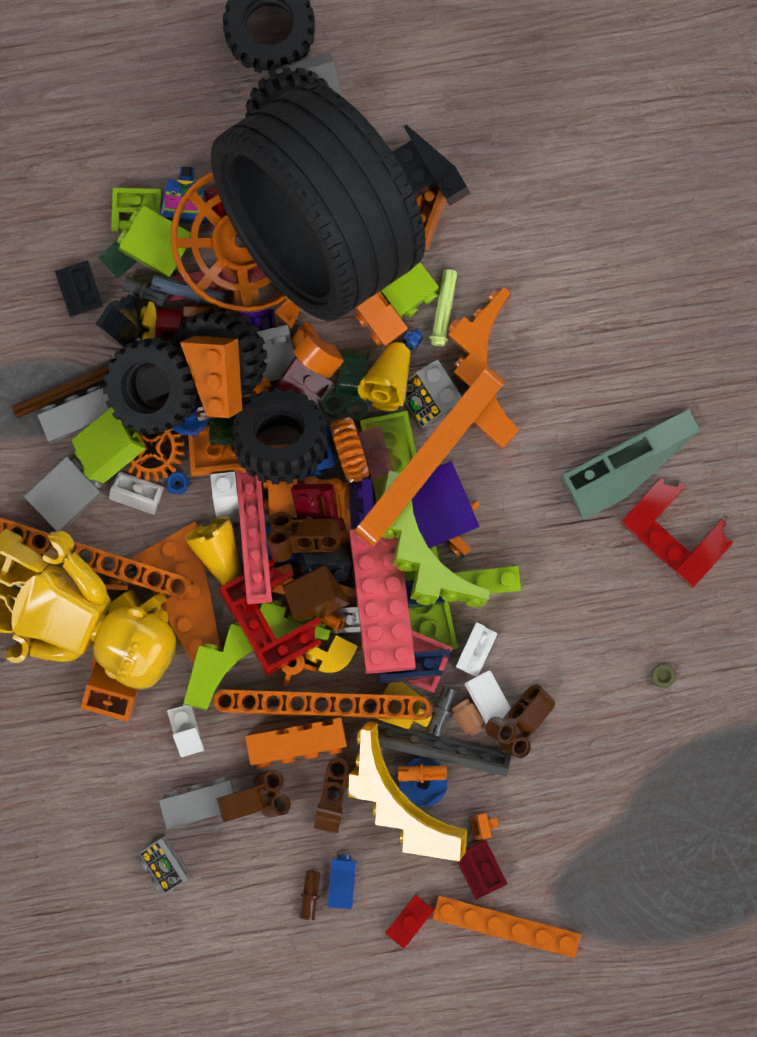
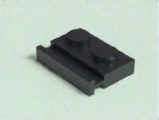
[55,260,104,318]

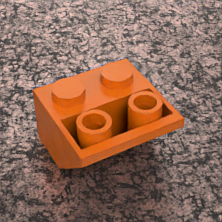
[80,661,140,722]

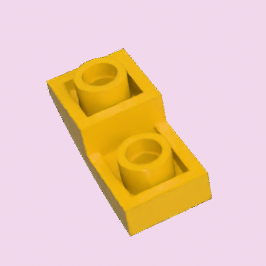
[139,301,157,340]

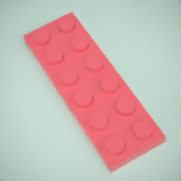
[349,529,416,674]

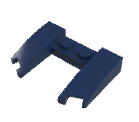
[378,580,451,684]

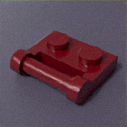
[291,483,343,530]

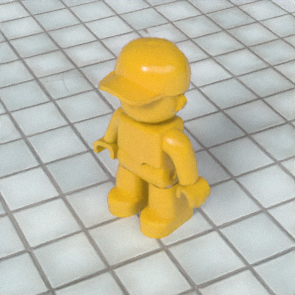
[0,529,176,690]

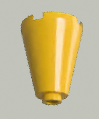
[358,342,411,411]
[185,517,243,585]

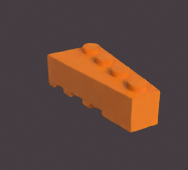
[245,718,347,769]

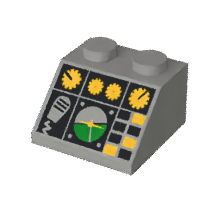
[405,359,462,429]
[138,836,192,894]

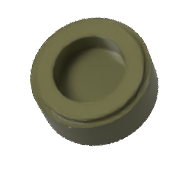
[651,664,676,688]

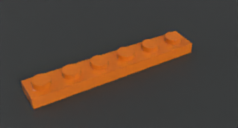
[432,895,581,958]

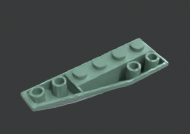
[561,409,701,520]

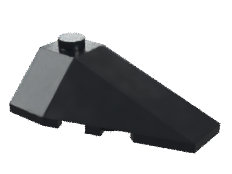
[96,293,143,348]

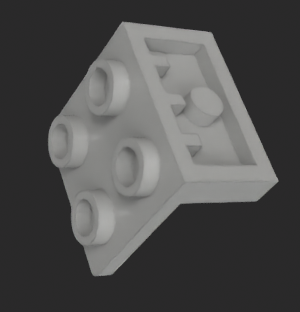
[257,325,295,382]

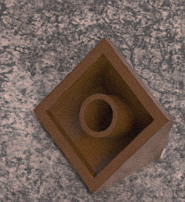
[283,564,350,624]

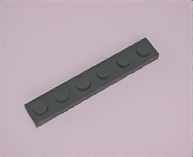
[368,720,511,777]

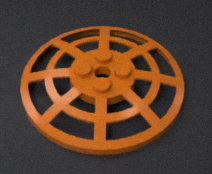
[170,172,287,312]

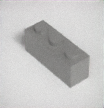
[159,777,235,829]

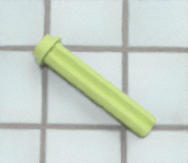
[429,269,457,347]

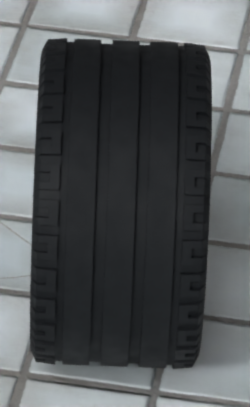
[210,82,426,321]

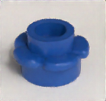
[403,328,424,351]
[166,471,190,495]

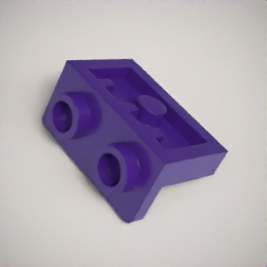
[349,478,373,529]

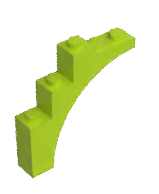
[381,470,490,607]
[183,600,331,711]

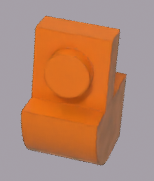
[291,322,344,378]

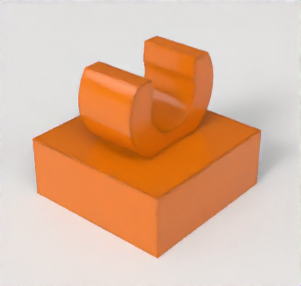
[469,813,500,840]

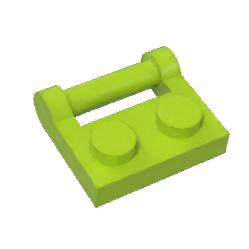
[111,188,162,232]

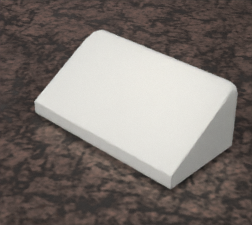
[109,471,164,515]
[464,671,511,724]

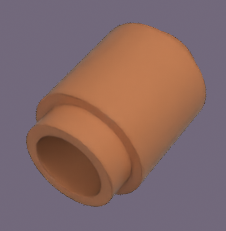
[452,698,485,736]

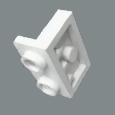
[456,622,497,677]

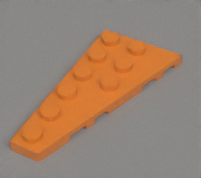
[132,521,222,665]

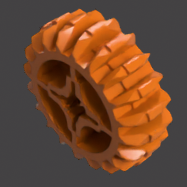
[330,417,370,483]
[127,429,185,482]

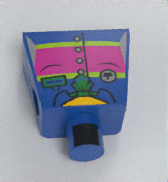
[159,167,207,224]

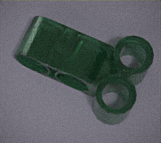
[323,348,369,422]

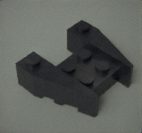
[392,125,471,206]

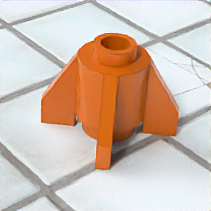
[281,656,317,687]

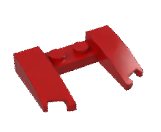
[620,478,733,588]
[219,559,321,676]

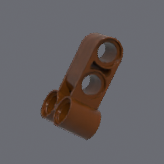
[267,512,341,562]
[485,684,555,759]
[314,758,349,833]
[216,770,291,822]

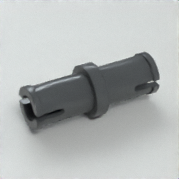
[427,686,457,737]

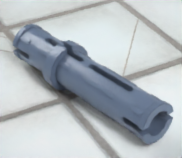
[151,274,225,306]

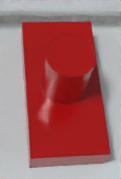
[385,894,435,949]

